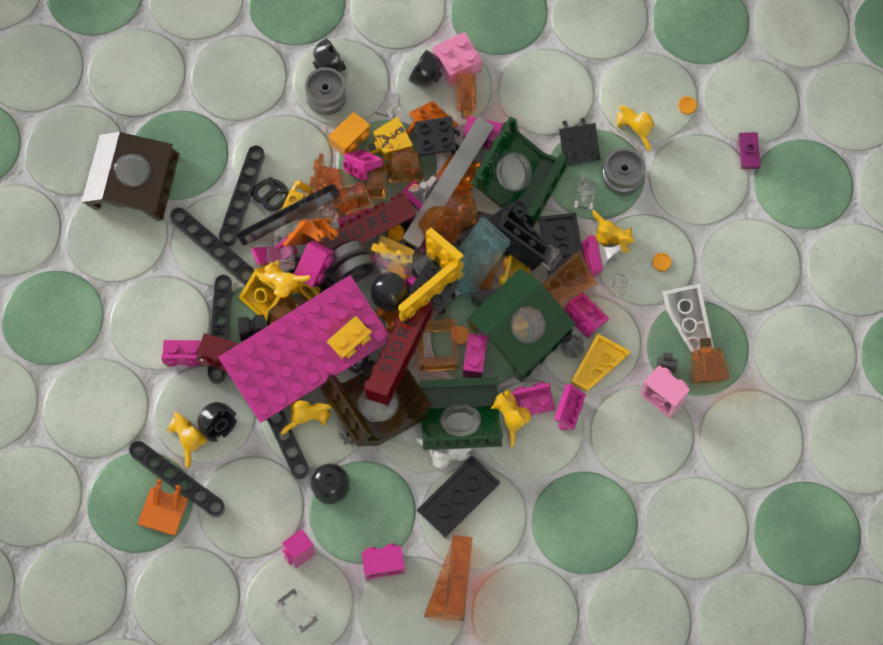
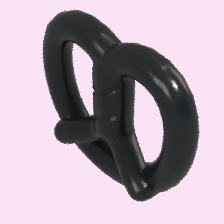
[252,177,289,211]

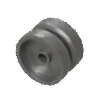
[305,67,346,115]
[602,148,646,196]
[329,240,375,283]

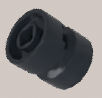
[237,314,266,342]

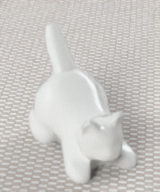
[416,434,472,469]

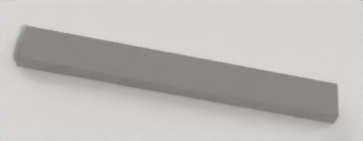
[402,116,494,249]

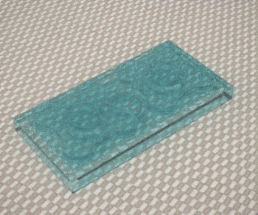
[456,217,511,299]

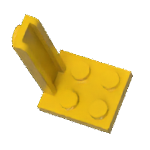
[398,228,464,322]

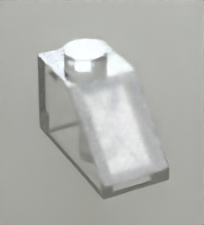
[574,179,596,210]

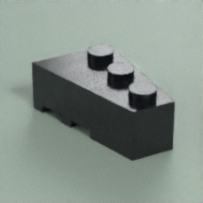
[488,202,551,271]

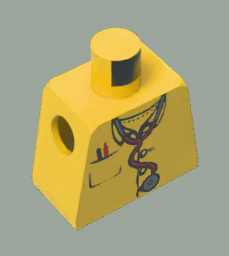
[366,117,413,160]

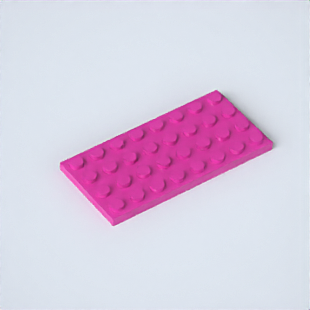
[218,275,389,424]

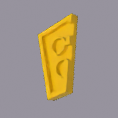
[571,333,631,392]

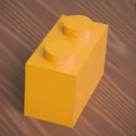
[328,112,370,156]

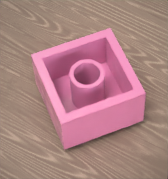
[432,32,482,86]
[640,365,690,418]

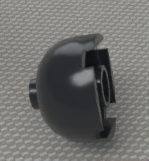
[312,38,347,73]
[408,50,442,87]
[370,272,410,312]
[197,402,237,442]
[311,463,350,504]

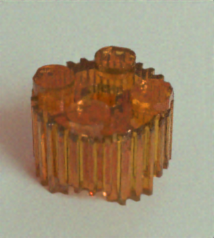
[418,206,463,244]

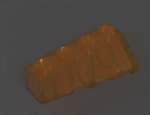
[521,250,597,321]
[424,535,472,621]

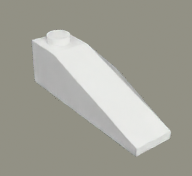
[662,284,716,363]

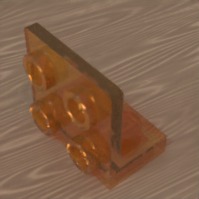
[309,154,343,206]

